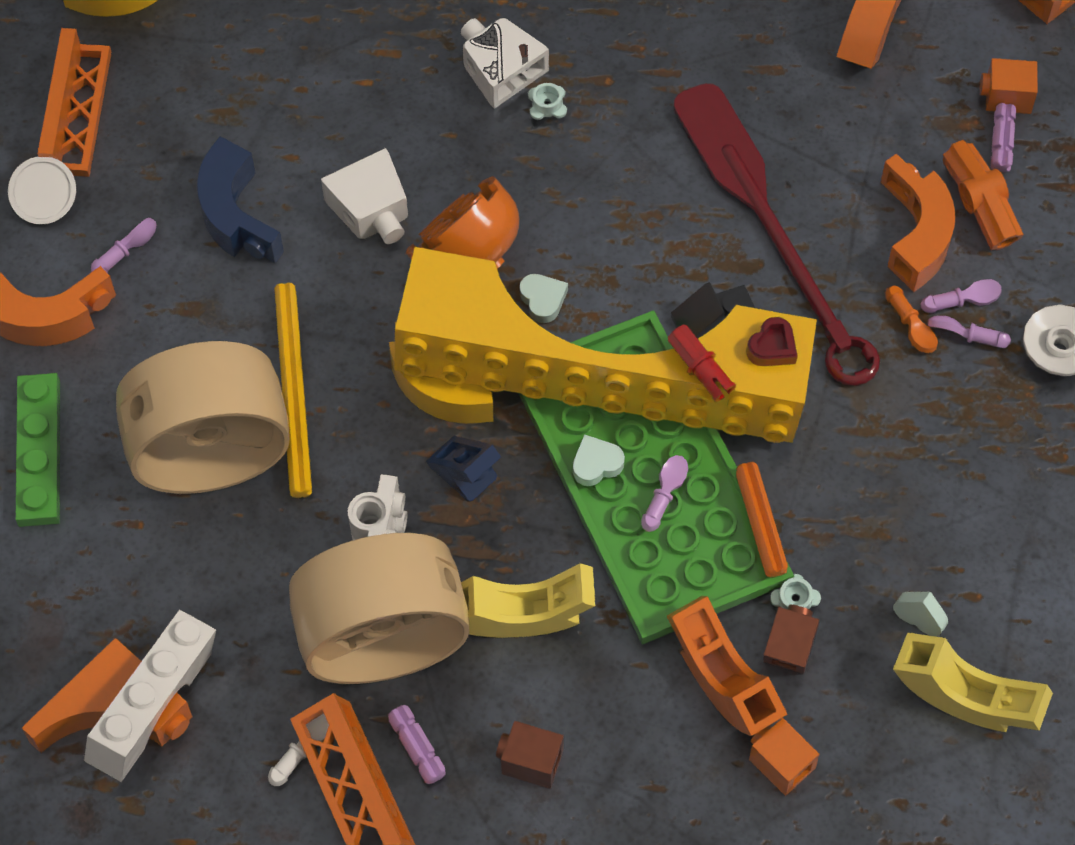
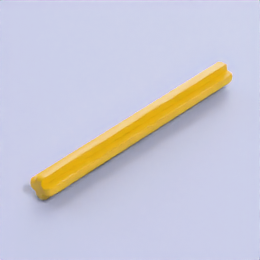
[274,282,312,498]

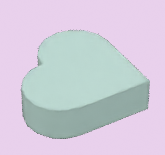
[520,274,568,323]
[573,434,625,486]
[893,592,948,636]

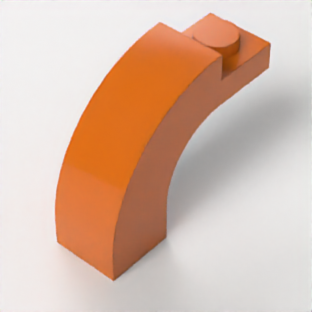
[836,0,901,69]
[881,153,955,292]
[0,266,116,346]
[667,596,788,736]

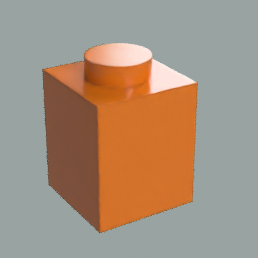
[980,58,1038,114]
[749,718,820,796]

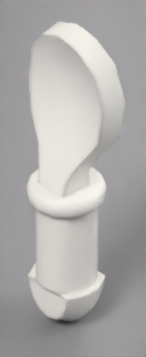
[268,714,329,786]

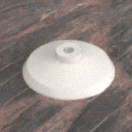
[8,157,76,224]

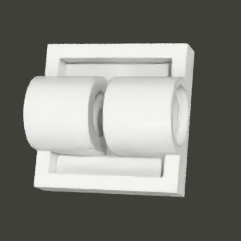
[348,474,407,541]

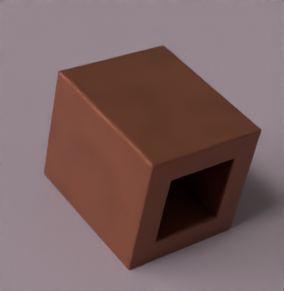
[763,604,820,674]
[496,721,564,789]

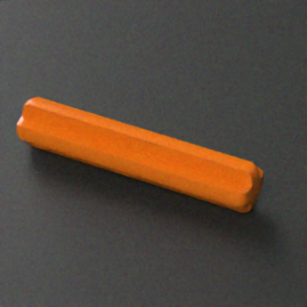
[736,462,788,578]

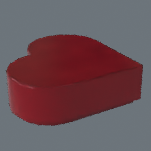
[746,317,798,366]

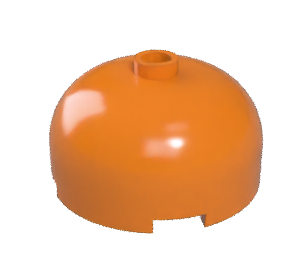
[406,176,519,269]

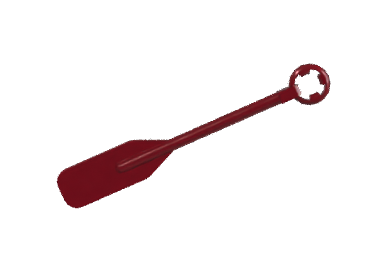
[674,83,880,386]

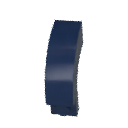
[197,136,284,263]

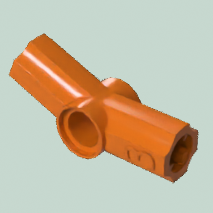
[943,140,1024,250]

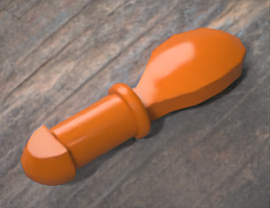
[885,286,938,353]

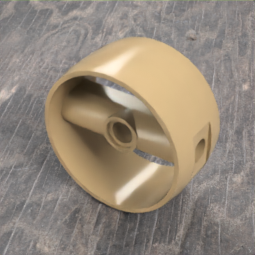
[116,341,289,494]
[289,533,469,684]

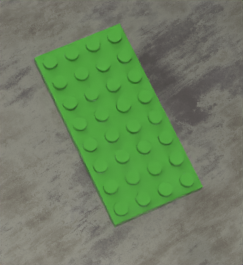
[519,310,794,644]

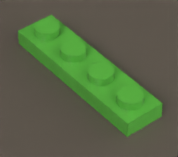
[16,373,60,527]

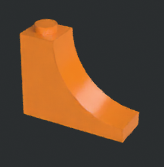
[22,638,192,753]

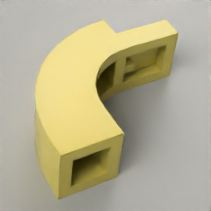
[461,563,595,638]
[893,633,1053,732]

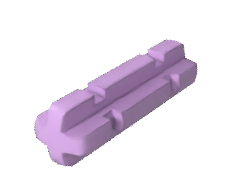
[990,103,1016,173]
[388,705,446,784]

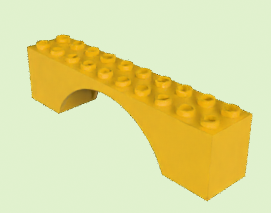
[394,247,817,443]

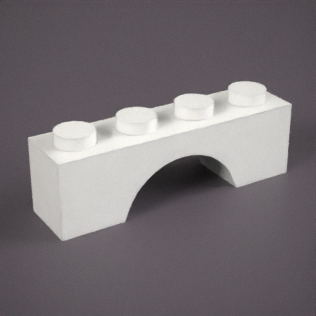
[84,610,216,782]

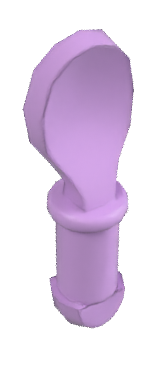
[91,218,156,273]
[921,279,1001,313]
[927,316,1011,348]
[641,455,688,532]

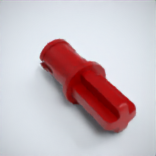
[668,325,736,402]

